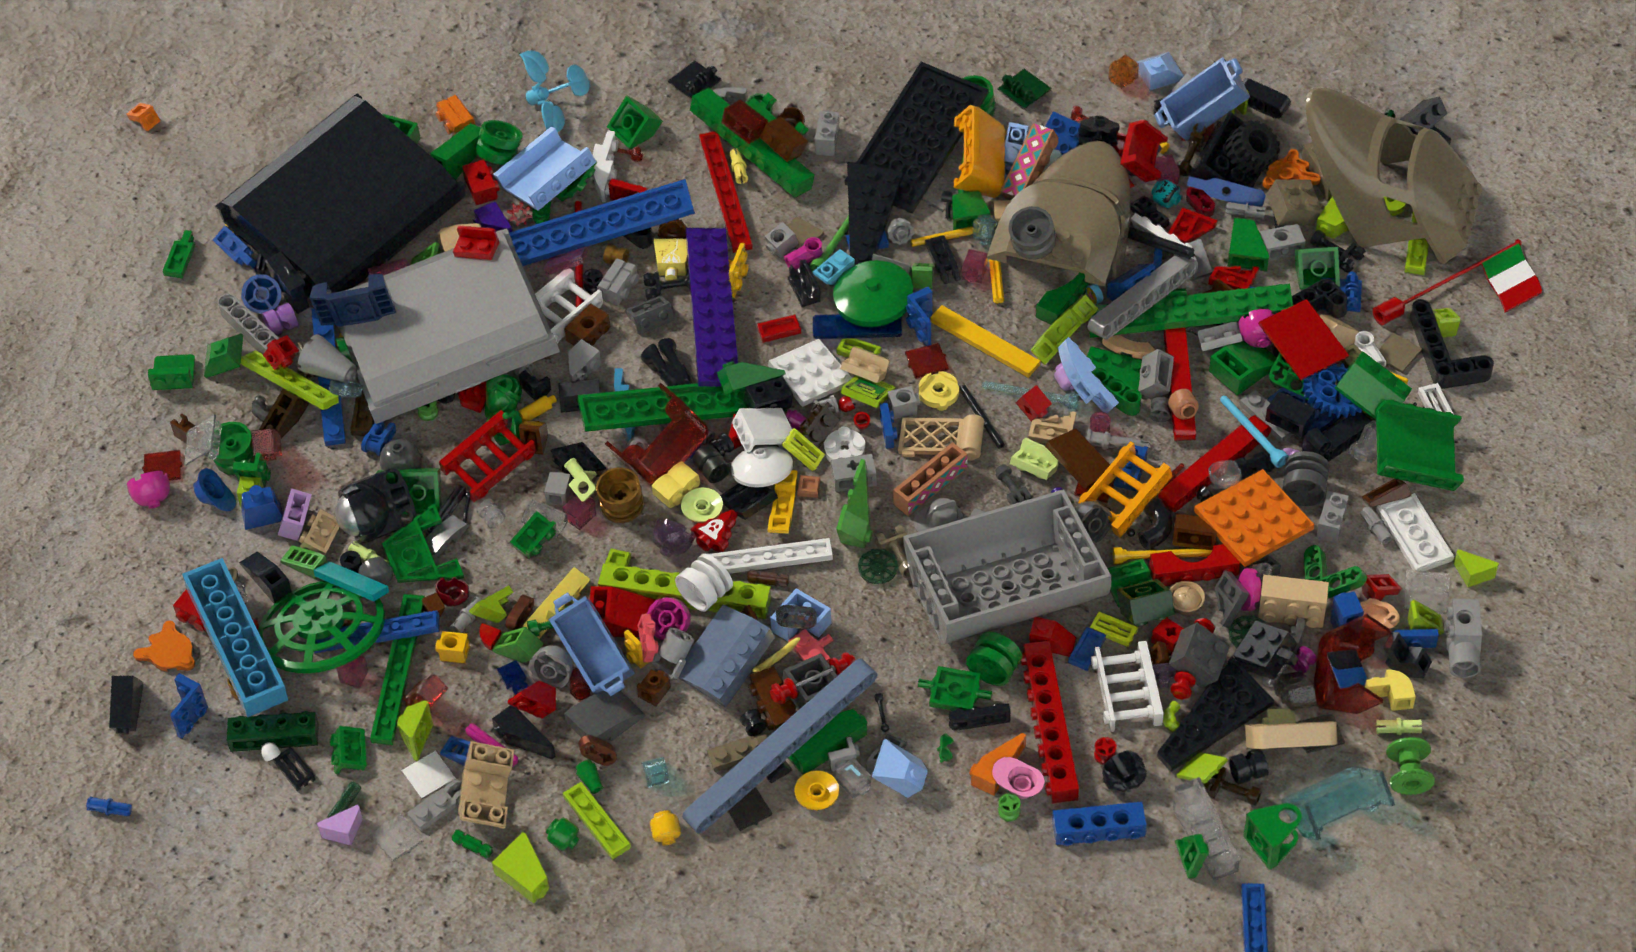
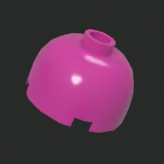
[1238,309,1274,348]
[127,471,170,509]
[647,597,691,640]

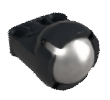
[335,468,417,543]

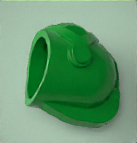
[485,375,522,418]

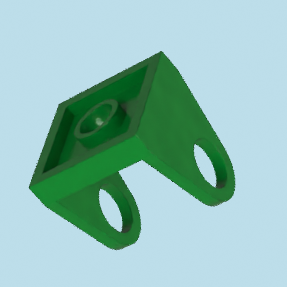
[1243,803,1302,870]

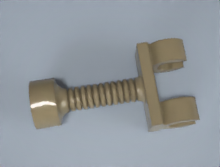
[874,525,911,578]

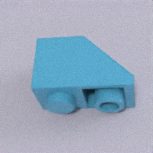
[813,249,855,285]

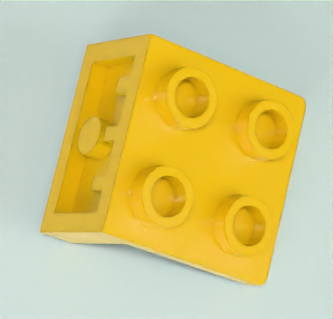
[729,243,749,298]

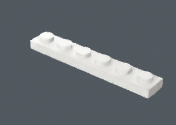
[709,538,833,574]

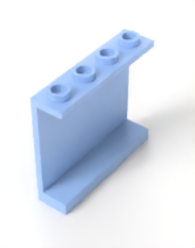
[493,127,596,210]

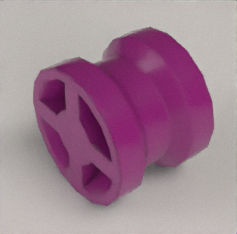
[1291,646,1317,674]

